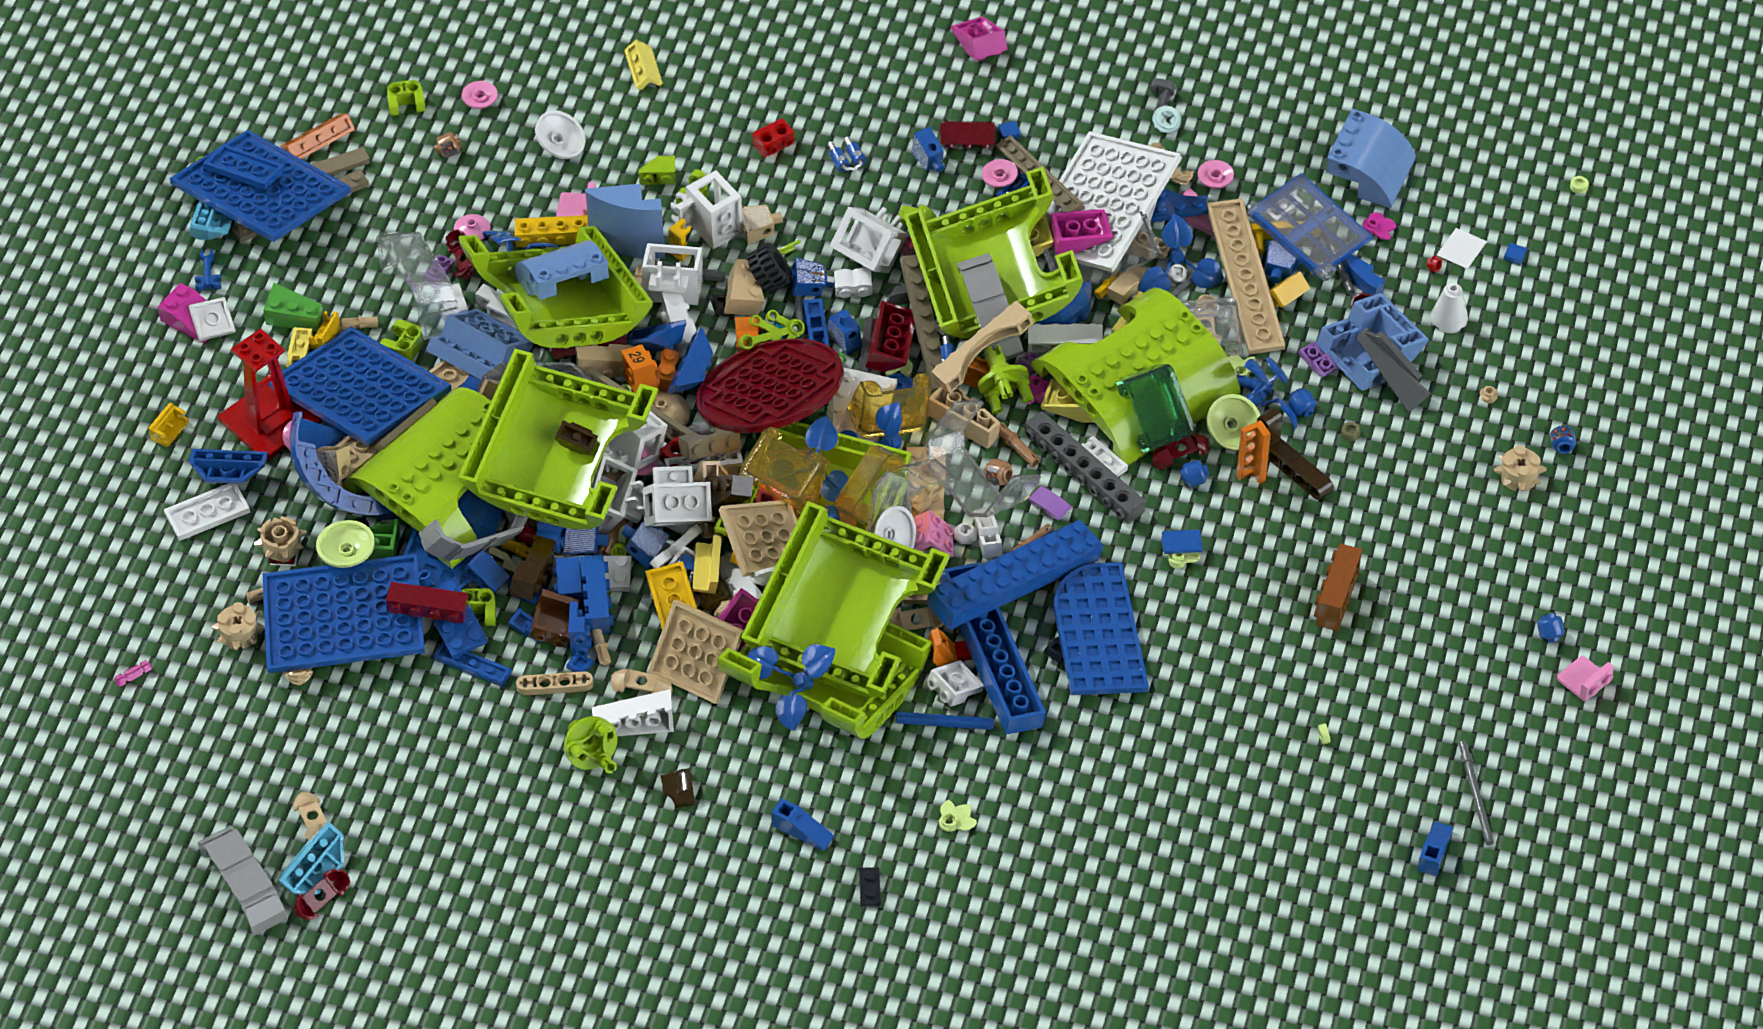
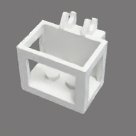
[671,170,743,249]
[830,207,908,273]
[642,243,703,305]
[603,411,668,473]
[591,455,645,534]
[643,466,712,527]

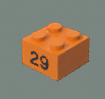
[621,344,660,394]

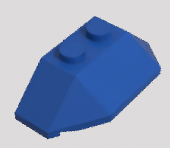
[1034,281,1092,325]
[628,319,686,353]
[667,327,713,394]
[189,449,268,484]

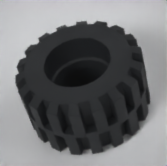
[747,243,792,294]

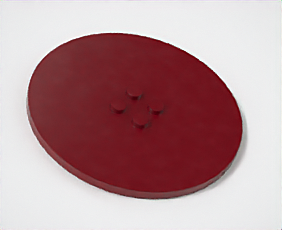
[696,339,844,433]

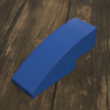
[1342,254,1385,295]

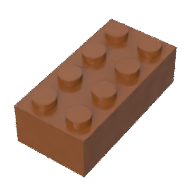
[1314,543,1362,631]

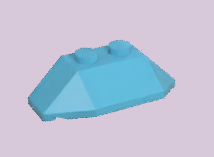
[190,201,233,240]
[278,821,344,895]

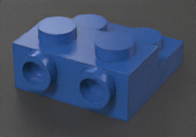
[568,602,592,657]

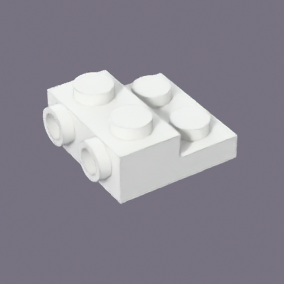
[927,660,984,707]

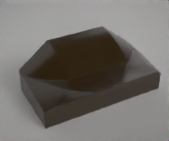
[555,421,598,455]
[660,768,695,808]

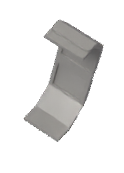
[957,253,1023,360]
[419,510,527,562]
[197,826,286,936]

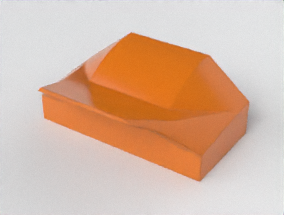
[963,356,989,389]
[929,628,958,667]

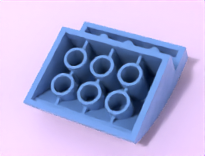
[585,184,665,258]
[427,309,535,381]

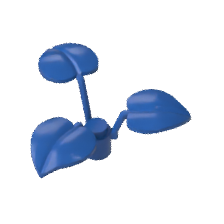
[1139,214,1224,293]
[482,230,559,251]
[1244,356,1297,430]
[840,402,902,449]
[764,417,853,502]
[747,644,836,731]

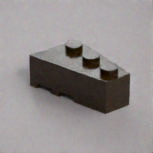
[704,475,753,517]
[510,534,556,601]

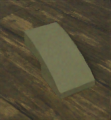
[488,546,518,575]

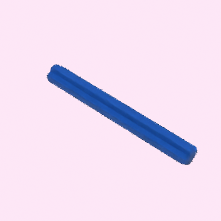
[896,712,994,730]

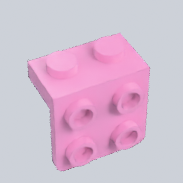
[556,182,596,217]
[913,510,954,559]
[1557,656,1614,702]

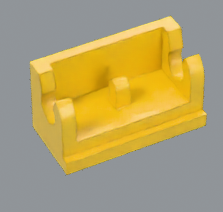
[668,218,691,263]
[1269,272,1311,308]
[308,311,341,350]
[148,403,189,448]

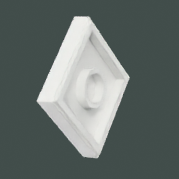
[188,297,236,341]

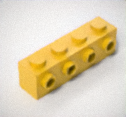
[515,215,588,247]

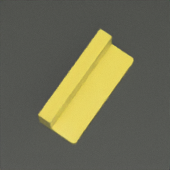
[624,40,663,90]
[692,535,721,594]

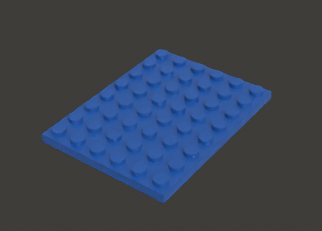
[170,130,351,242]
[268,327,452,446]
[262,554,425,673]

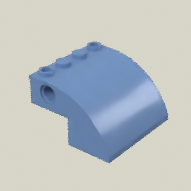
[1326,109,1416,208]
[514,240,609,300]
[1315,293,1429,391]

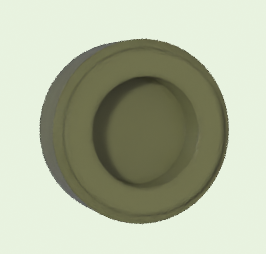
[1341,422,1360,441]

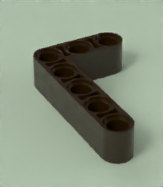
[1257,407,1334,500]

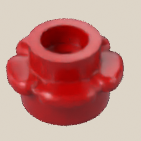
[1426,255,1442,273]

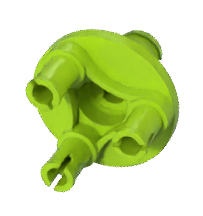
[977,344,1034,415]
[564,716,618,773]

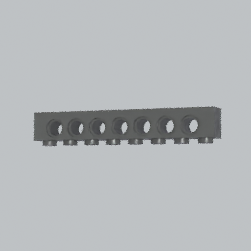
[1025,411,1145,524]

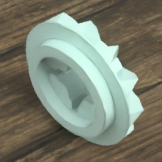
[1152,106,1181,134]

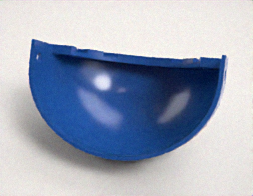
[289,411,392,516]

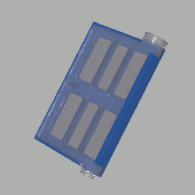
[1247,173,1373,281]

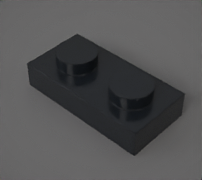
[859,867,881,907]

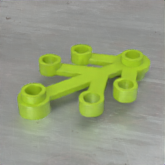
[738,310,805,350]

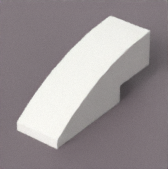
[475,284,518,329]
[973,510,1003,558]

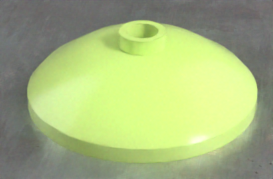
[1207,394,1260,450]
[316,520,375,568]

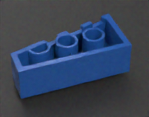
[580,555,614,634]

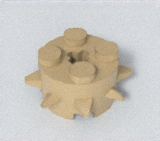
[1494,445,1546,491]
[254,516,307,563]
[211,602,265,650]

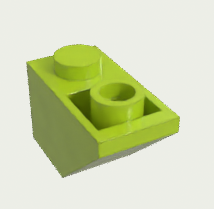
[639,156,676,185]

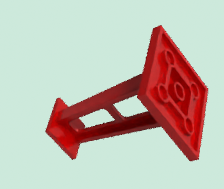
[217,328,323,462]

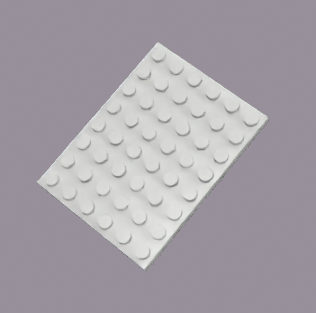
[1042,131,1182,272]

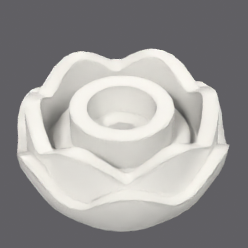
[954,523,977,544]

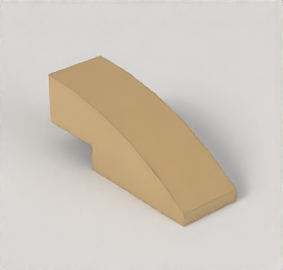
[1107,265,1147,305]

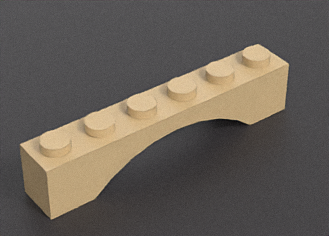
[931,301,1034,394]

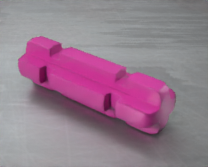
[114,660,152,687]

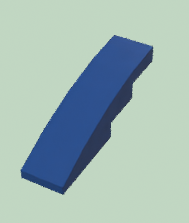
[804,298,829,346]

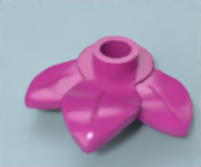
[1362,212,1397,240]
[1027,375,1050,405]

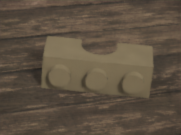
[678,428,741,461]

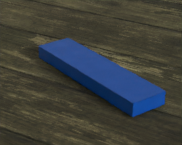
[433,642,512,687]

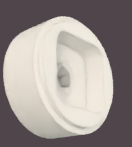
[1168,264,1187,284]

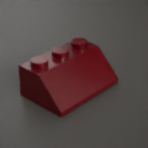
[940,121,995,148]

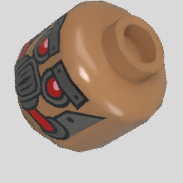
[434,132,462,158]
[984,459,1013,486]

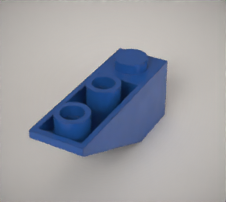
[771,798,834,851]
[1417,821,1454,877]

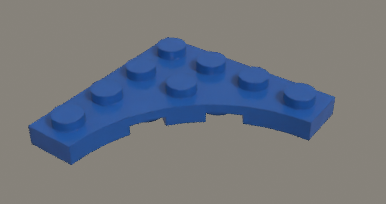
[1150,187,1208,223]

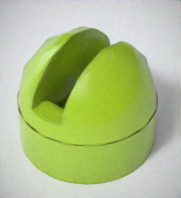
[611,542,627,556]

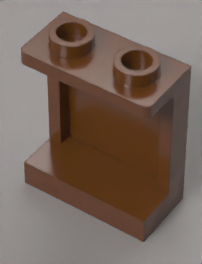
[529,589,580,648]

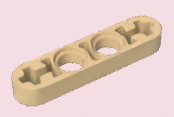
[516,672,594,696]

